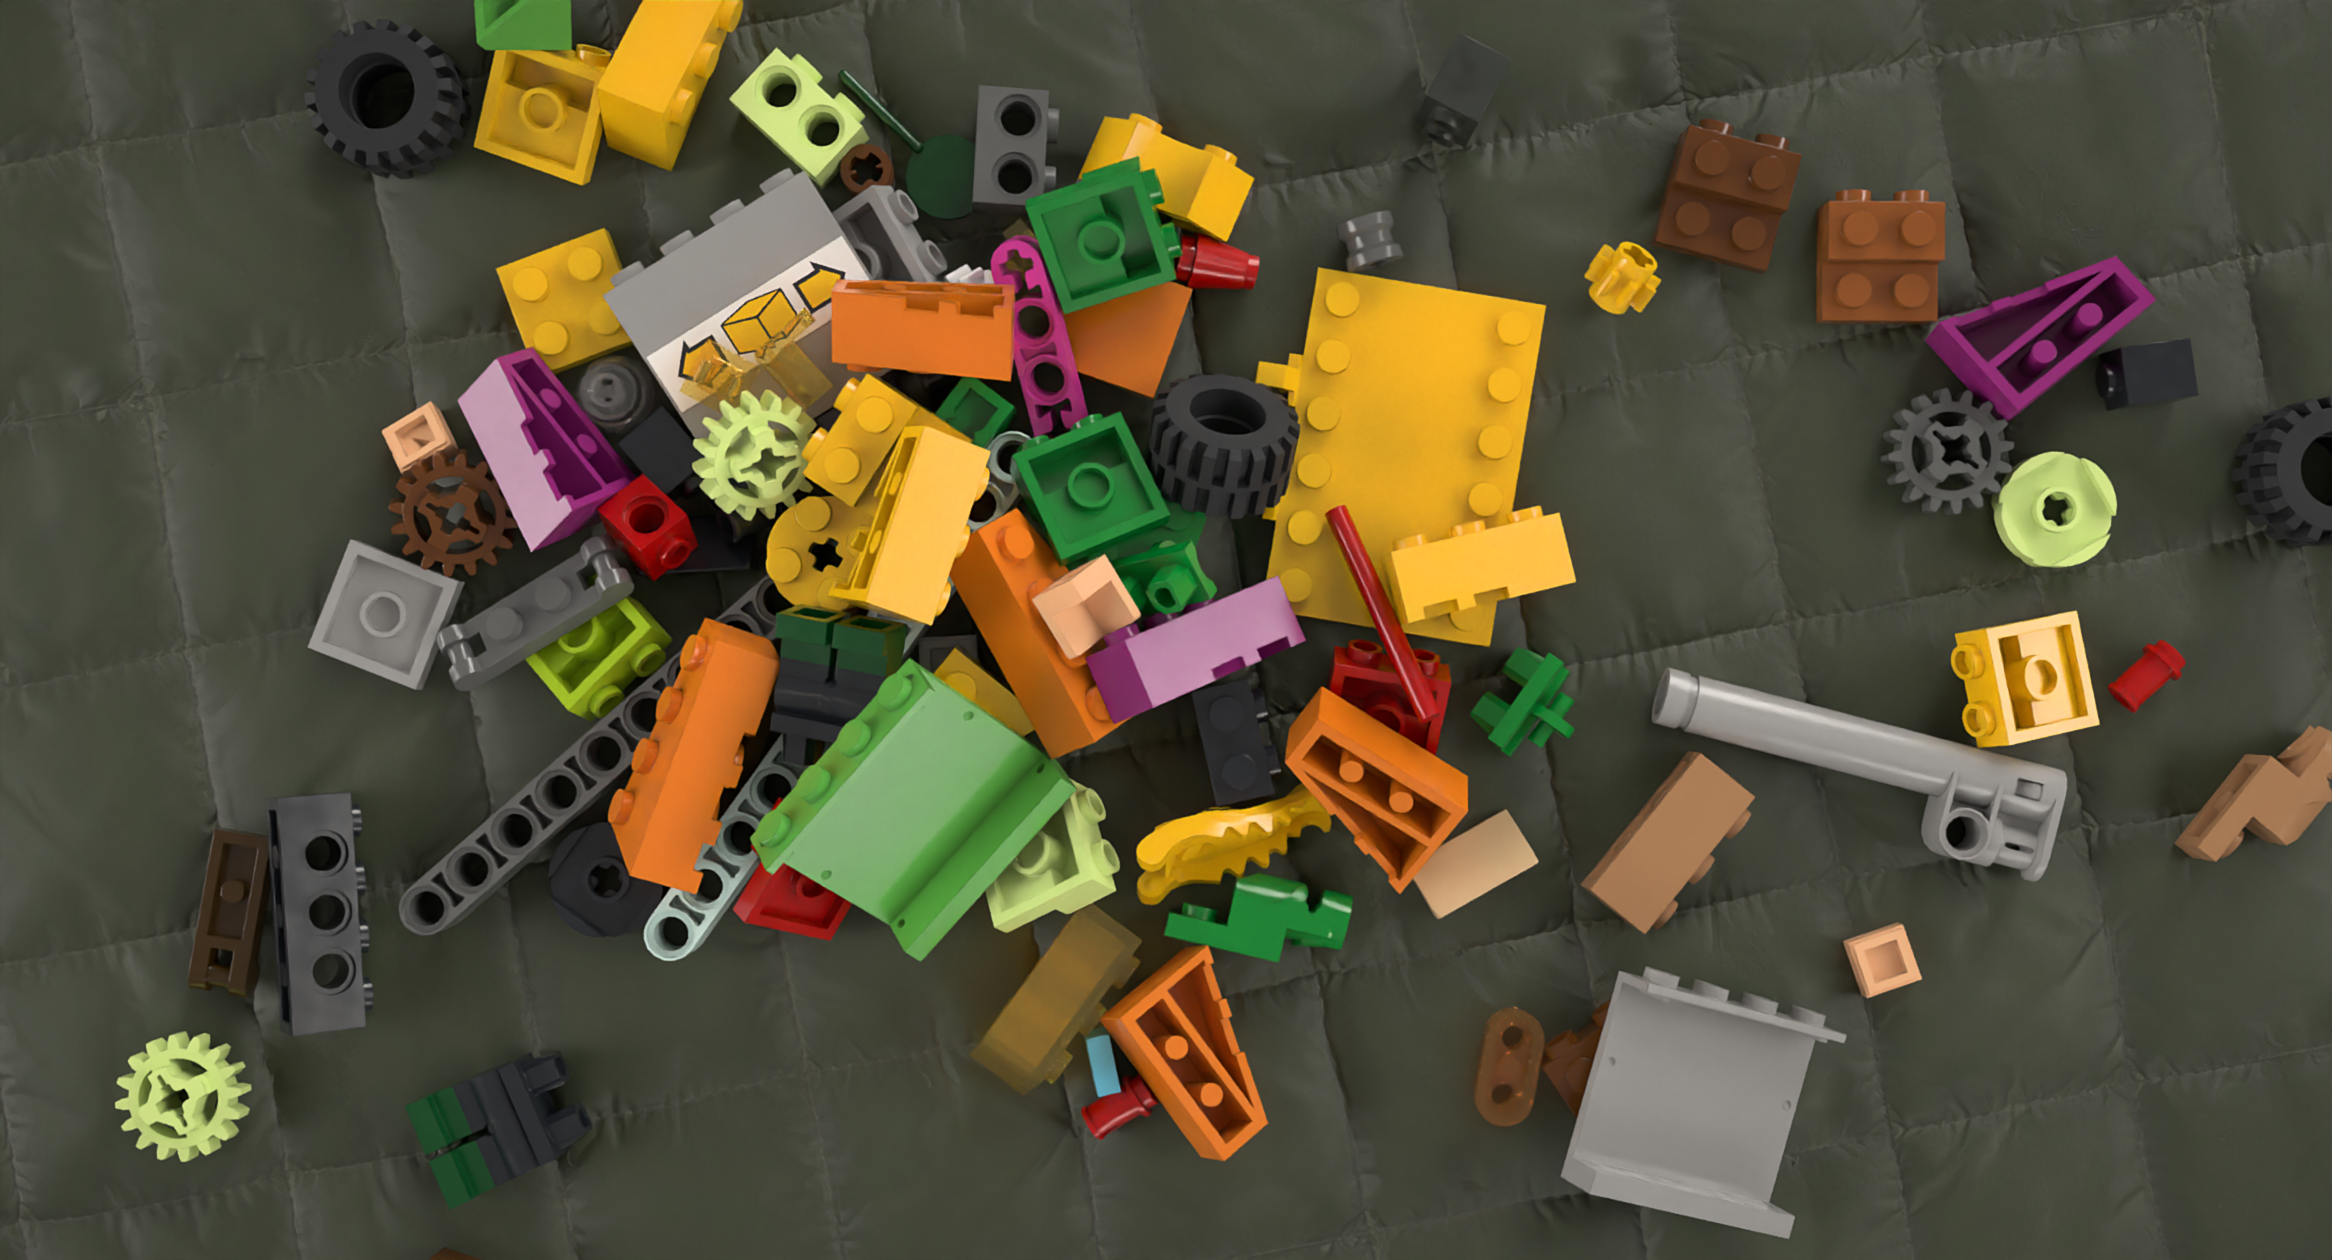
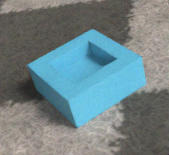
[1083,1027,1121,1097]

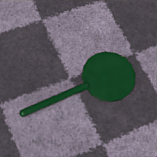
[838,69,975,221]

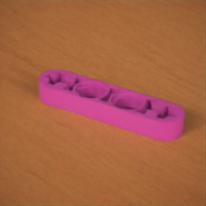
[991,235,1089,439]

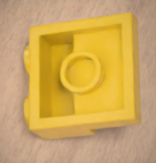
[473,44,612,186]
[801,373,973,518]
[1951,611,2100,748]

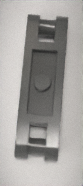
[436,534,634,691]

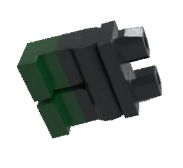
[770,604,907,766]
[405,1052,593,1210]

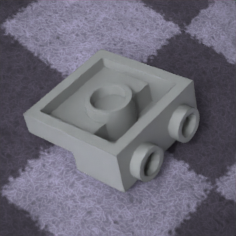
[832,185,947,282]

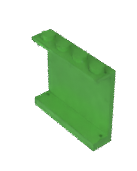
[750,658,1077,962]

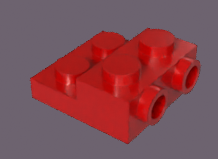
[1326,639,1451,756]
[733,797,852,941]

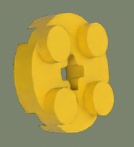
[766,496,874,612]

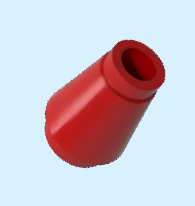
[1174,231,1259,290]

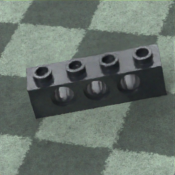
[265,792,373,1036]

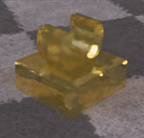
[680,338,762,415]

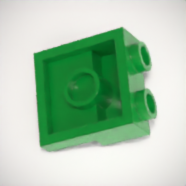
[1026,156,1183,314]
[1010,412,1171,567]

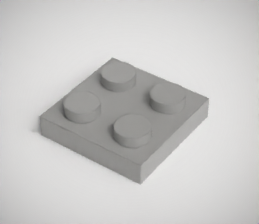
[308,539,465,690]

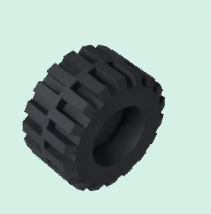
[305,19,471,179]
[1144,373,1300,519]
[2232,396,2332,547]

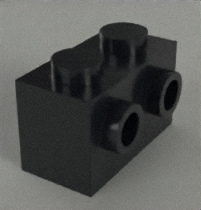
[1190,678,1282,807]

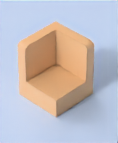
[1031,554,1141,659]

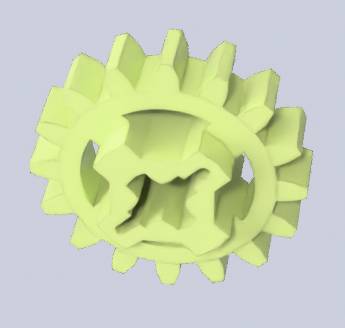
[692,390,817,521]
[115,1031,252,1162]

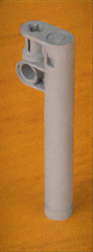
[1652,667,2067,882]

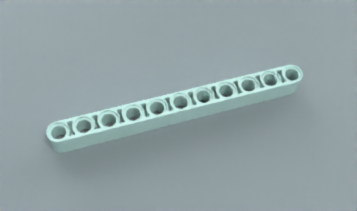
[644,431,1031,961]

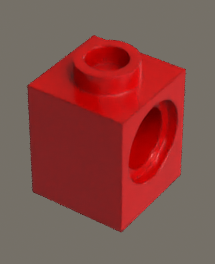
[597,474,698,582]

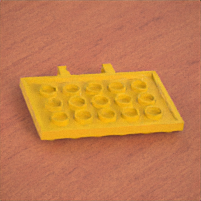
[1254,267,1546,647]

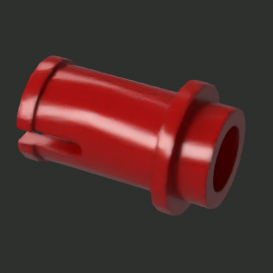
[2107,640,2186,713]
[1081,1074,1159,1141]

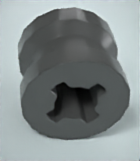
[1336,211,1404,273]

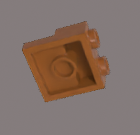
[1816,189,1945,324]

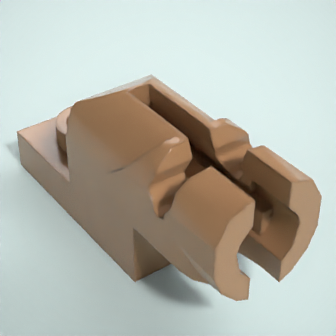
[2174,725,2332,862]

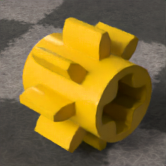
[1584,242,1661,315]

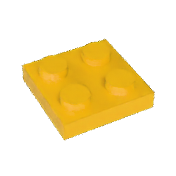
[496,228,634,374]

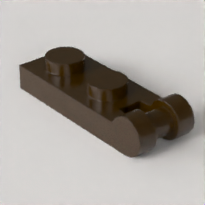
[188,828,271,998]

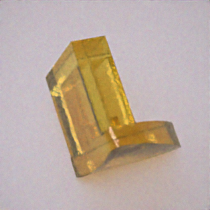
[754,307,833,412]

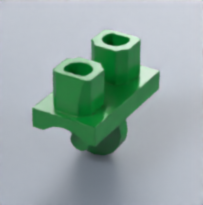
[1109,540,1217,616]
[1470,647,1575,758]

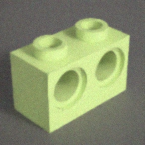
[729,47,869,189]

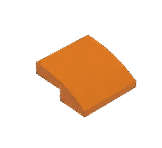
[1043,281,1193,400]

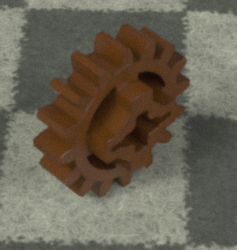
[389,449,519,577]

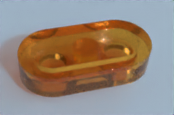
[1473,1007,1545,1126]

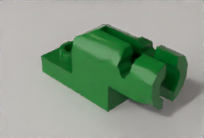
[1164,872,1353,963]

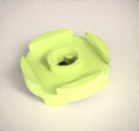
[1991,451,2117,568]

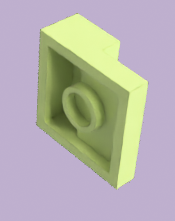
[985,779,1120,933]

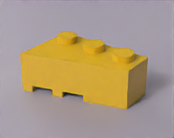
[596,0,743,172]
[827,425,991,625]
[1381,506,1576,624]

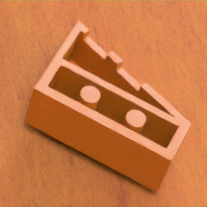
[831,279,1015,381]
[1285,686,1468,894]
[1099,945,1268,1161]

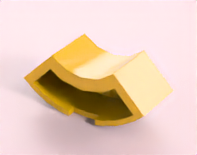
[1077,113,1255,242]

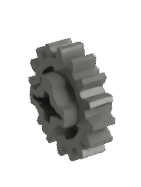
[1880,388,2014,516]

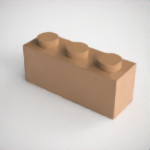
[1581,751,1755,934]

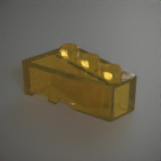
[969,903,1142,1096]

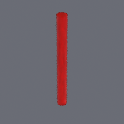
[1325,505,1441,724]

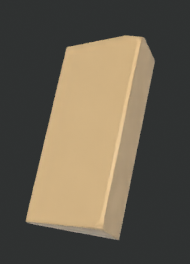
[1413,809,1539,919]

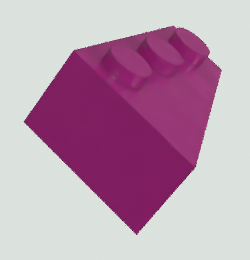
[1925,256,2156,423]
[458,347,636,552]

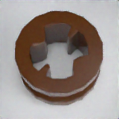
[840,144,895,197]

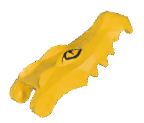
[1136,783,1332,905]

